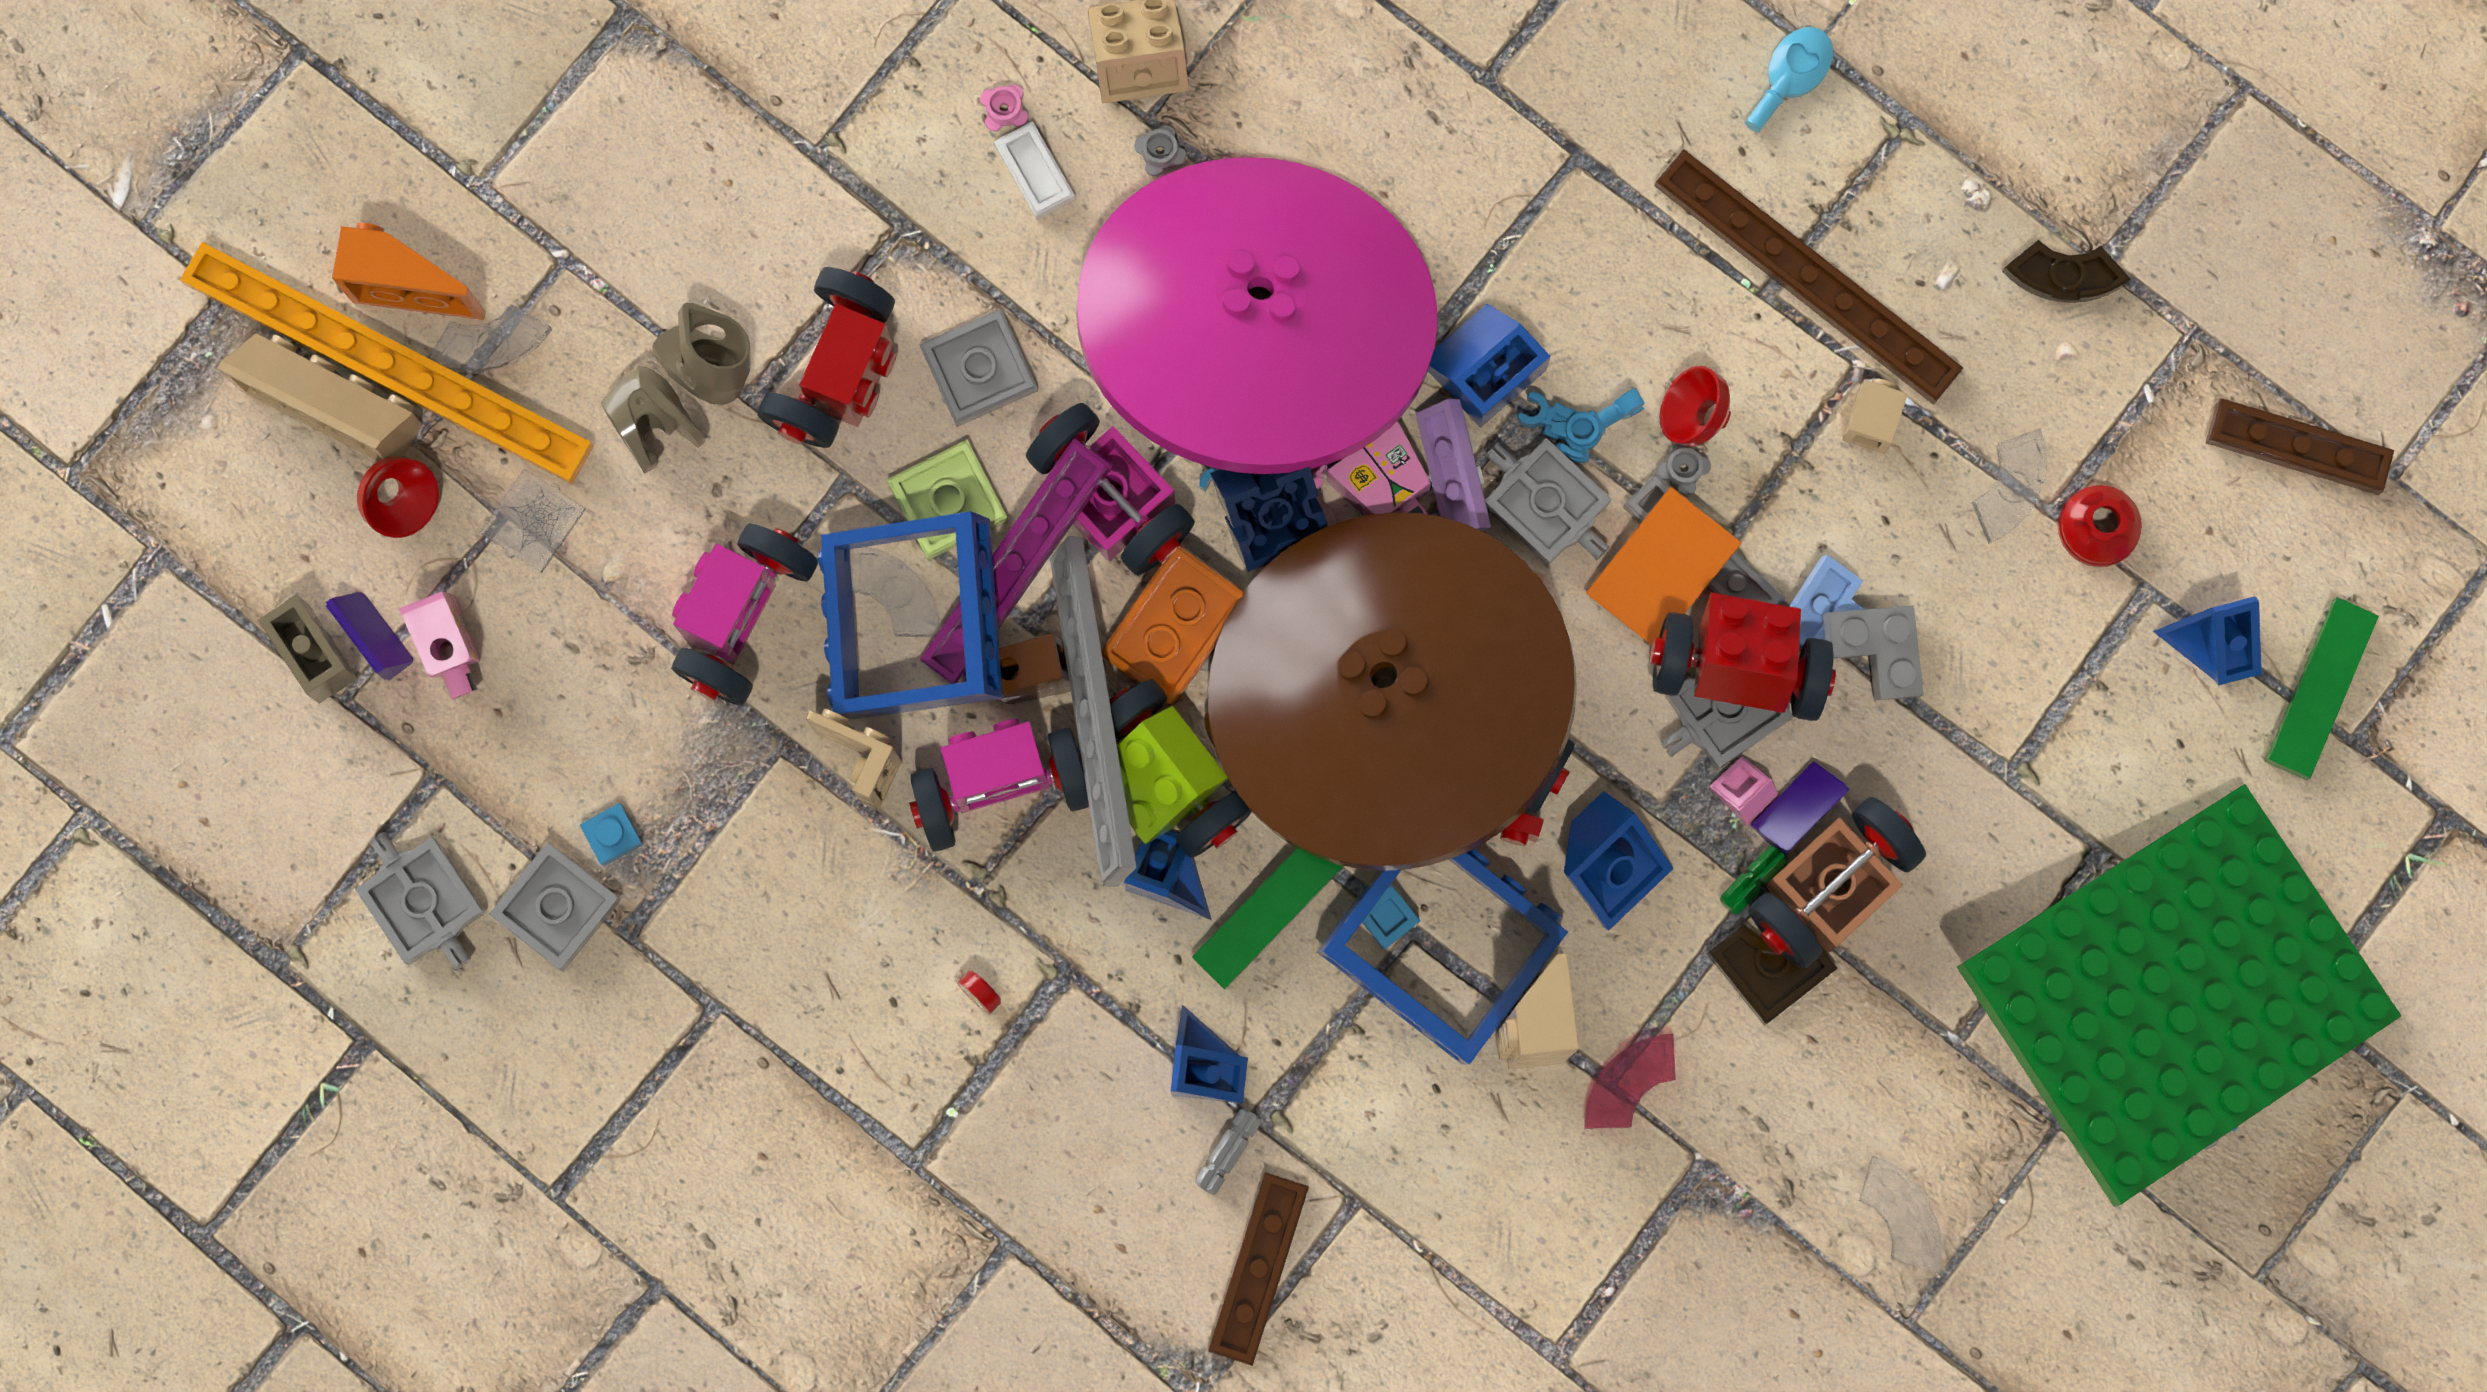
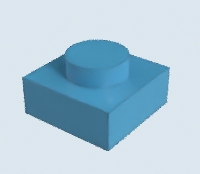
[580,803,644,867]
[1362,885,1420,950]

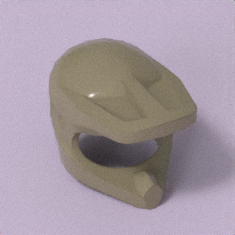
[652,303,751,405]
[601,365,705,474]

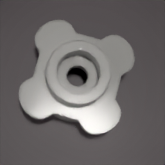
[1134,125,1186,176]
[1657,444,1711,495]

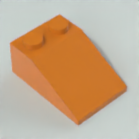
[332,223,486,320]

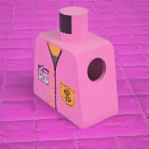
[1327,421,1431,516]
[399,591,480,700]

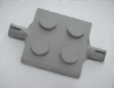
[1485,438,1612,566]
[1661,674,1793,770]
[355,832,485,970]

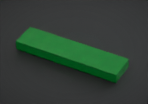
[2264,597,2379,781]
[1192,848,1345,990]

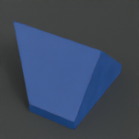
[2153,596,2262,686]
[1124,831,1212,920]
[1171,1005,1248,1103]

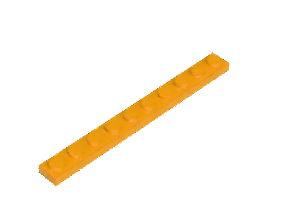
[180,242,594,485]

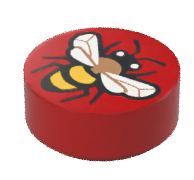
[957,971,1001,1015]

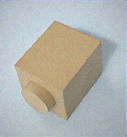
[1842,378,1908,454]

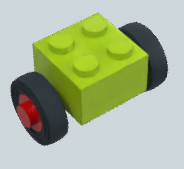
[1109,679,1252,858]

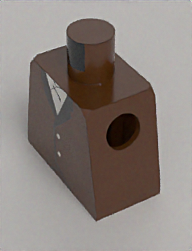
[999,633,1071,704]

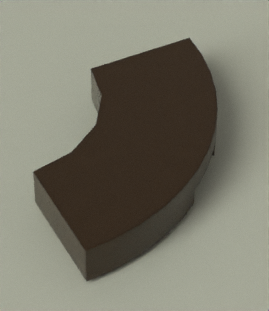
[2002,240,2130,303]

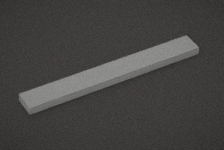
[1050,536,1136,887]

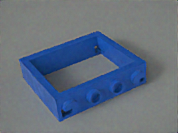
[818,511,1003,720]
[1317,849,1568,1065]

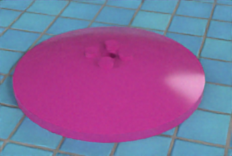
[1076,157,1437,474]

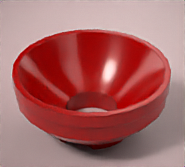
[1659,366,1731,447]
[357,456,439,538]
[2058,485,2142,567]

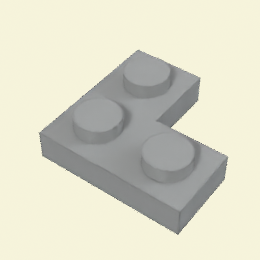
[1822,606,1924,701]

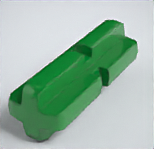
[1720,846,1788,915]

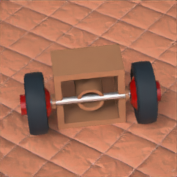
[1748,797,1926,969]

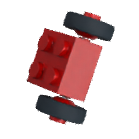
[757,267,897,448]
[1650,592,1836,721]

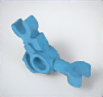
[1517,388,1645,463]

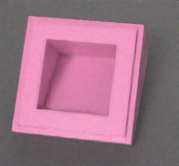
[1709,756,1779,826]

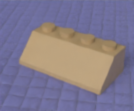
[217,334,422,461]
[1496,953,1579,1070]

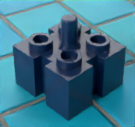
[1210,467,1328,572]

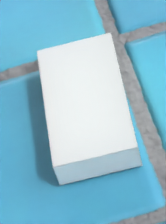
[994,121,1075,221]

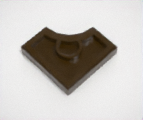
[1707,924,1838,1026]

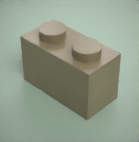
[258,595,358,704]

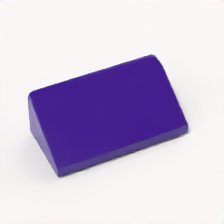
[326,592,414,681]
[1751,761,1850,856]

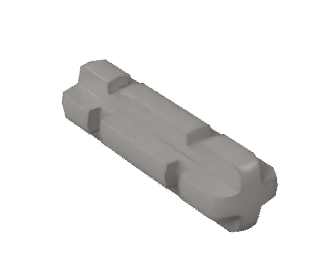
[1195,1109,1261,1195]

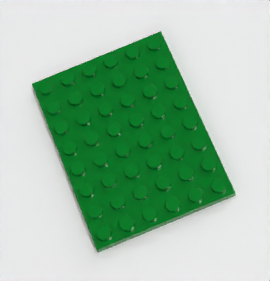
[1957,784,2402,1207]

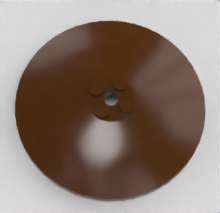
[1208,512,1577,871]

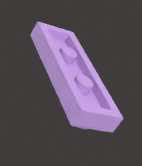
[1415,399,1491,531]

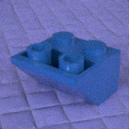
[1428,304,1551,428]

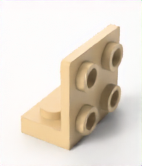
[1088,0,1189,104]
[806,709,902,811]

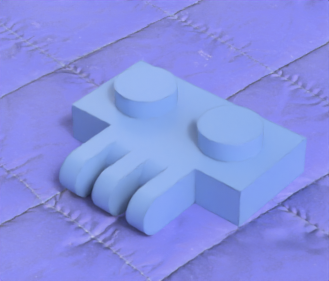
[1790,555,1865,650]

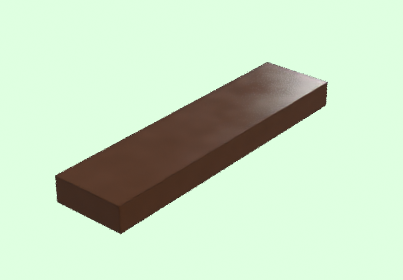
[2206,398,2395,495]
[1208,1172,1309,1366]

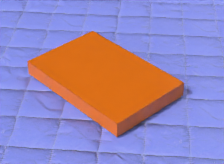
[1586,486,1742,646]
[1101,546,1244,706]

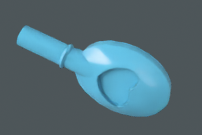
[1745,27,1833,133]

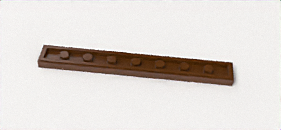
[1655,149,1963,405]

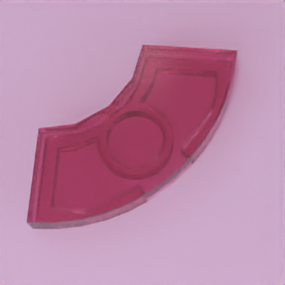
[1584,1034,1676,1130]

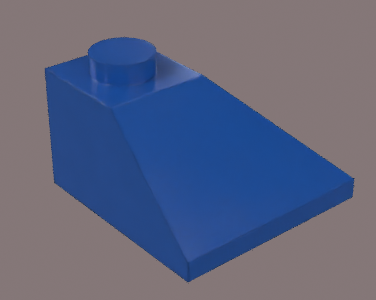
[1564,791,1674,931]

